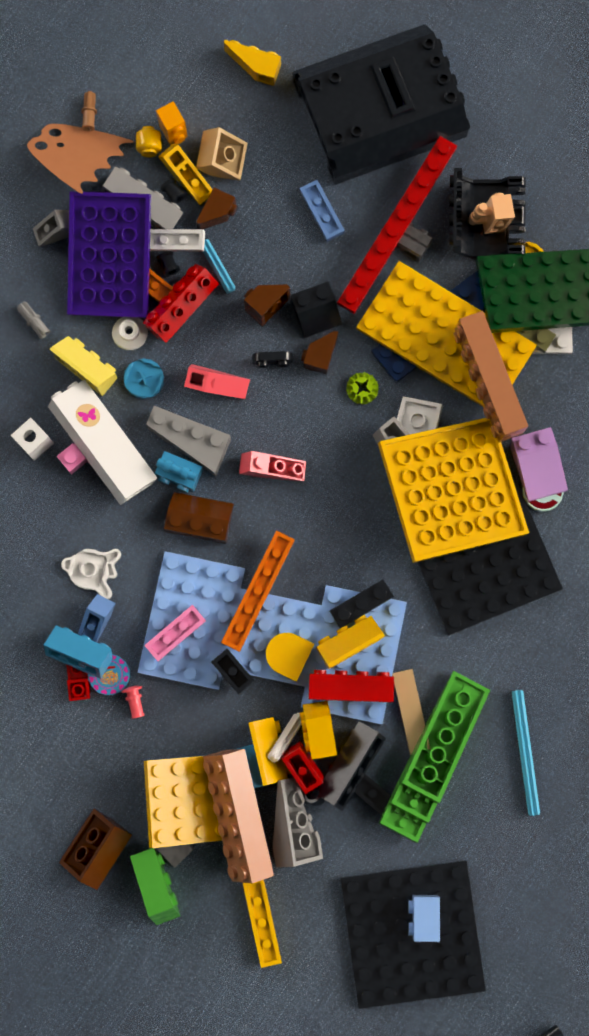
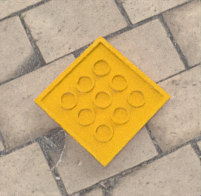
[144,756,222,848]

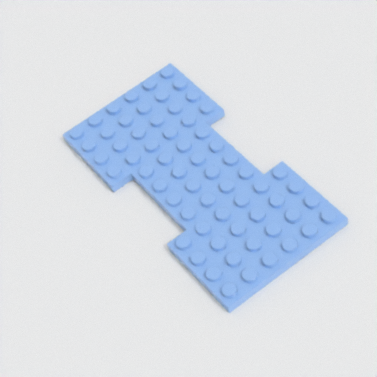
[137,551,407,725]

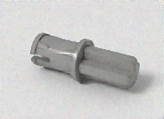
[17,301,50,339]

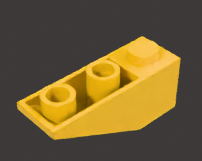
[224,40,281,86]

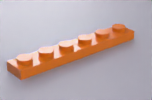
[221,530,295,652]

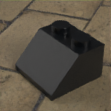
[290,282,342,338]

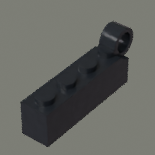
[303,721,386,811]

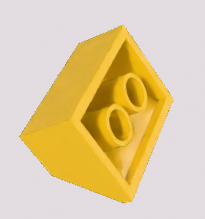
[316,615,385,670]
[249,717,291,786]

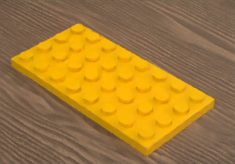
[356,261,537,408]

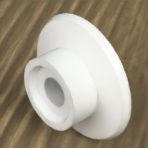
[112,317,148,350]

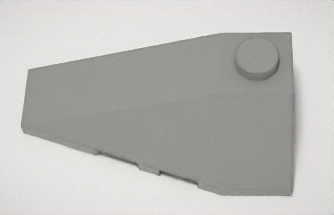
[273,777,323,867]

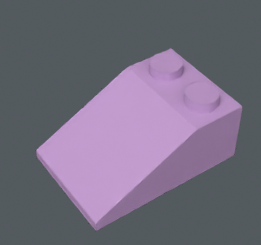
[509,427,568,502]

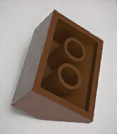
[164,492,234,544]
[59,809,132,890]

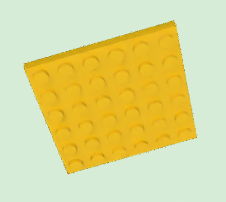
[378,418,529,563]

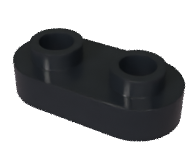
[252,351,293,368]

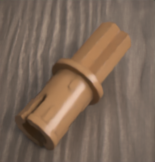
[81,91,97,131]

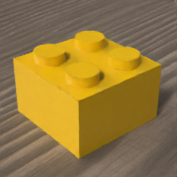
[300,701,337,759]

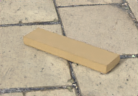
[392,669,431,755]

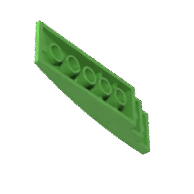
[378,671,490,843]

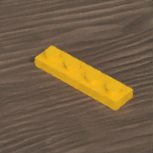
[243,880,282,968]

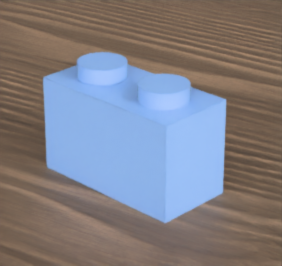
[408,895,440,942]

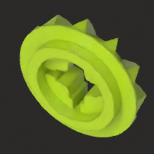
[346,372,379,404]

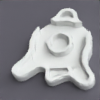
[61,549,121,599]

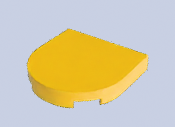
[266,633,314,682]

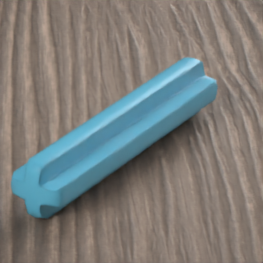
[203,239,235,294]

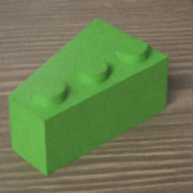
[130,848,181,925]

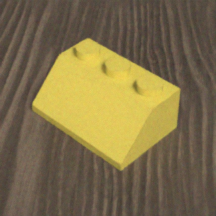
[50,336,117,396]

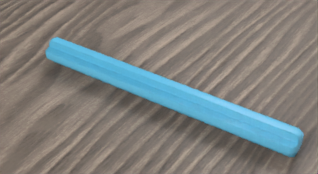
[512,690,540,816]

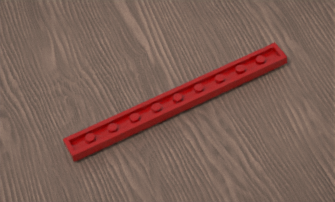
[337,136,457,314]

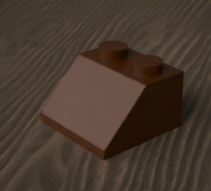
[244,284,290,327]

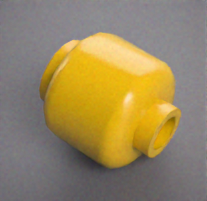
[136,126,162,158]

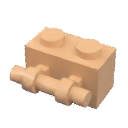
[469,193,515,234]

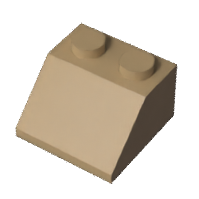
[196,127,248,180]

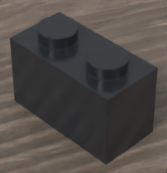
[211,649,255,695]

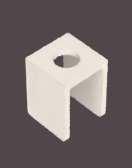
[11,417,54,461]

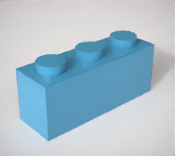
[44,625,113,679]

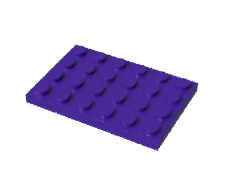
[67,191,151,318]

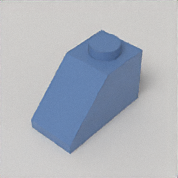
[78,594,116,642]

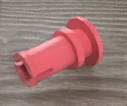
[122,686,145,719]

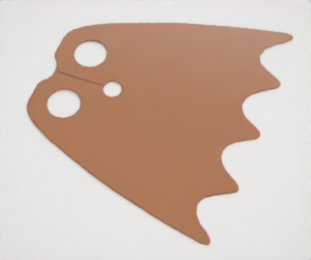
[27,124,134,194]

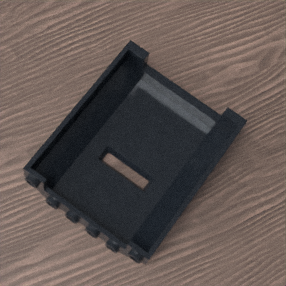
[292,24,470,185]

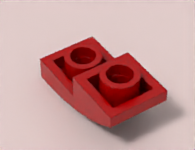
[66,664,90,701]

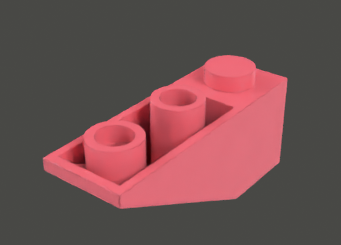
[184,364,250,399]
[239,451,306,482]

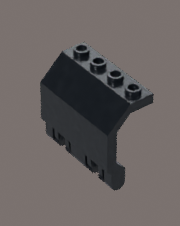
[449,168,526,259]

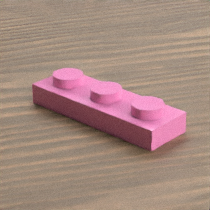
[144,605,206,662]

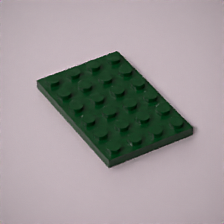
[476,249,589,333]

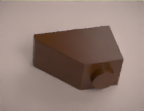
[196,187,238,230]
[301,331,338,375]

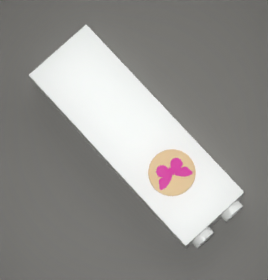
[48,380,157,505]

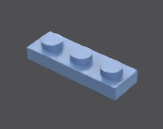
[300,180,345,242]

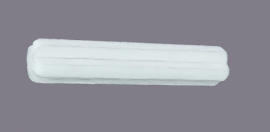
[268,713,301,763]

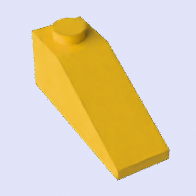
[158,144,213,205]

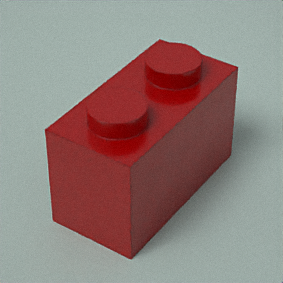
[282,741,324,794]

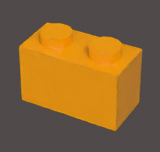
[156,101,188,146]

